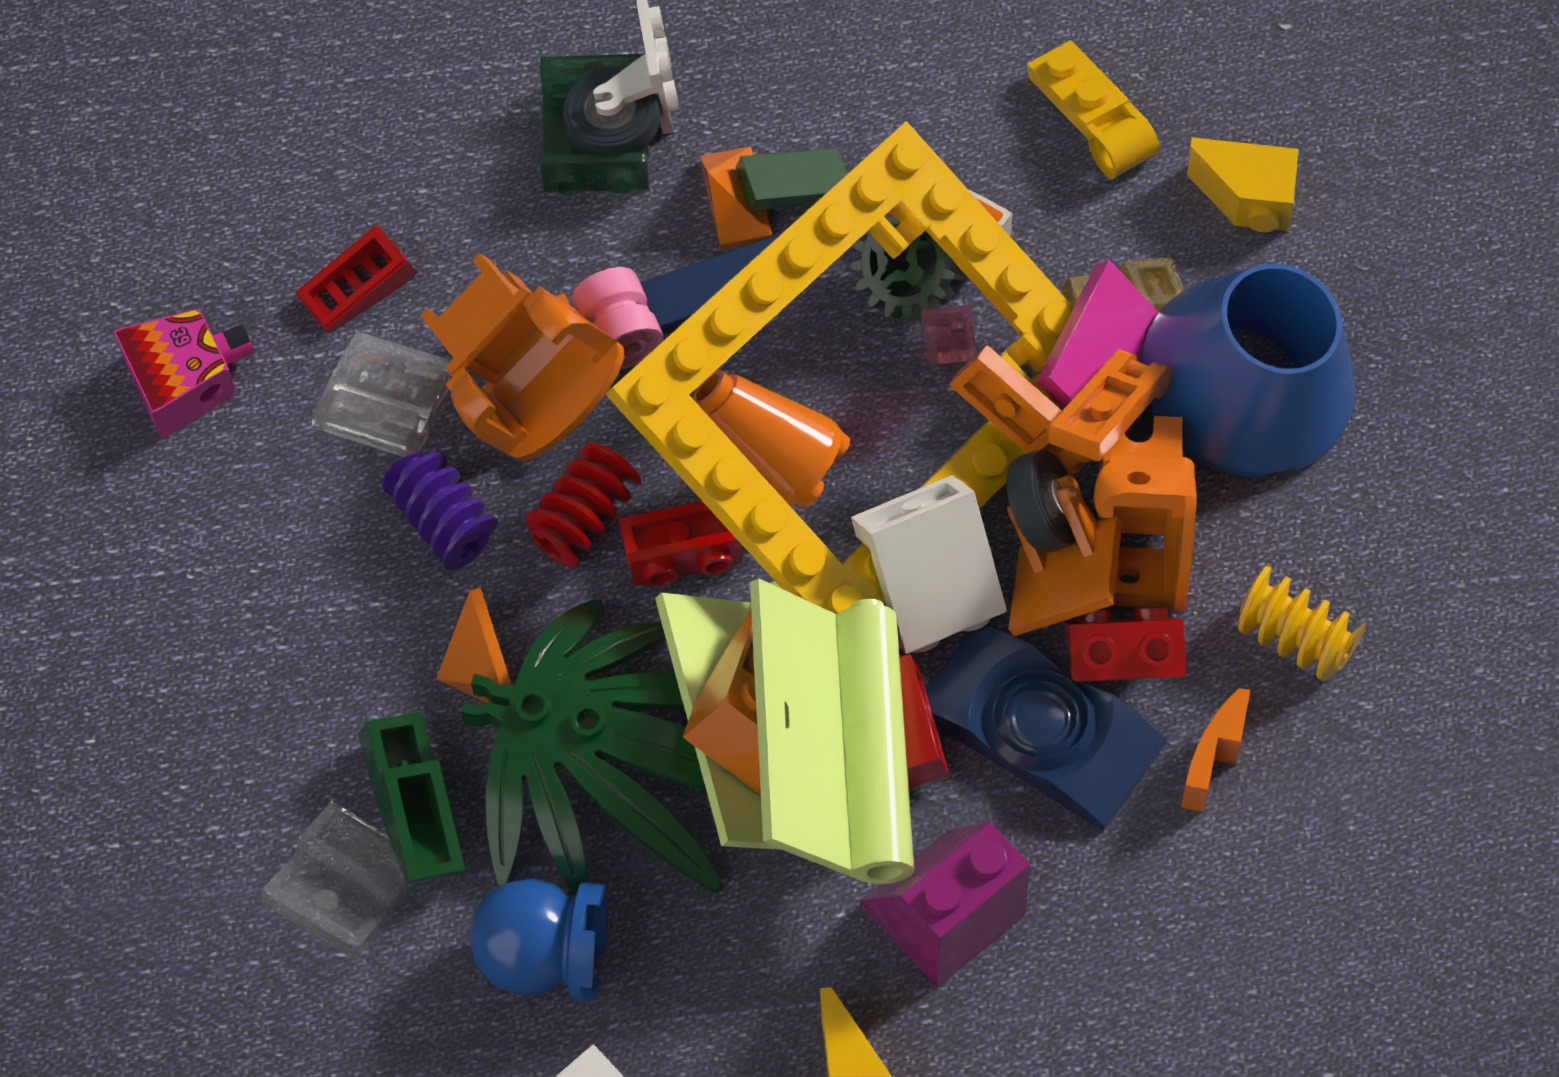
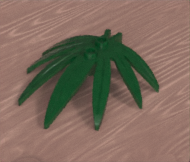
[461,599,721,896]

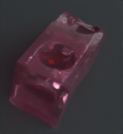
[918,304,977,366]

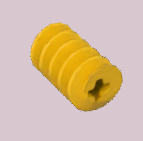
[1238,566,1366,681]

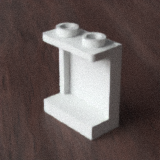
[851,475,1007,654]

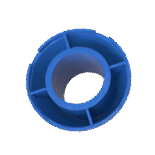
[1141,264,1355,478]

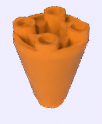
[692,370,850,508]

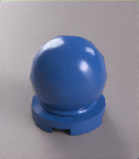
[469,878,608,1003]

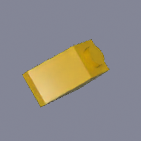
[1187,138,1299,232]

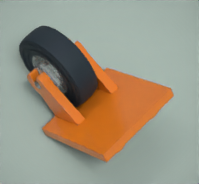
[1007,450,1122,636]

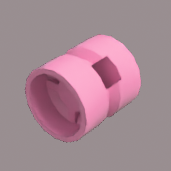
[571,267,664,369]

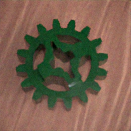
[850,211,965,320]

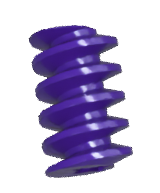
[381,451,498,571]

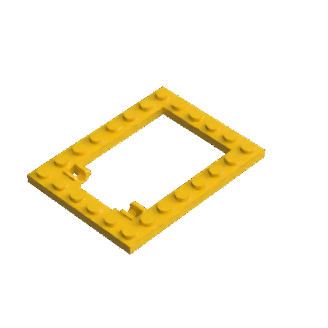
[605,121,1074,614]

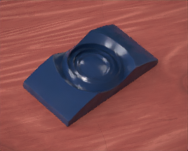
[926,625,1167,831]

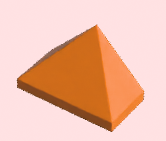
[699,146,772,250]
[436,587,512,703]

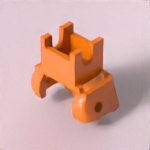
[420,253,625,461]
[1093,416,1197,615]

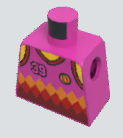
[114,309,255,439]

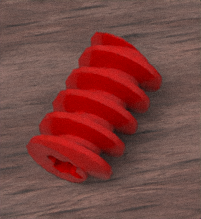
[525,443,642,569]

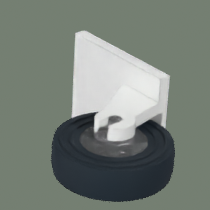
[564,0,679,160]

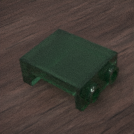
[540,54,649,195]

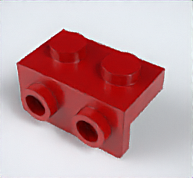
[618,501,742,587]
[1064,607,1186,682]

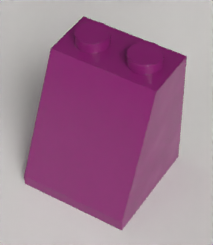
[861,822,1030,988]

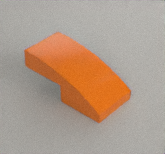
[1181,688,1250,812]

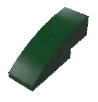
[358,712,465,883]

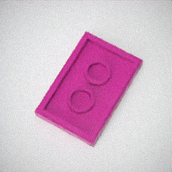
[1037,260,1159,437]

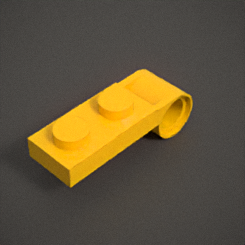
[1027,40,1160,179]

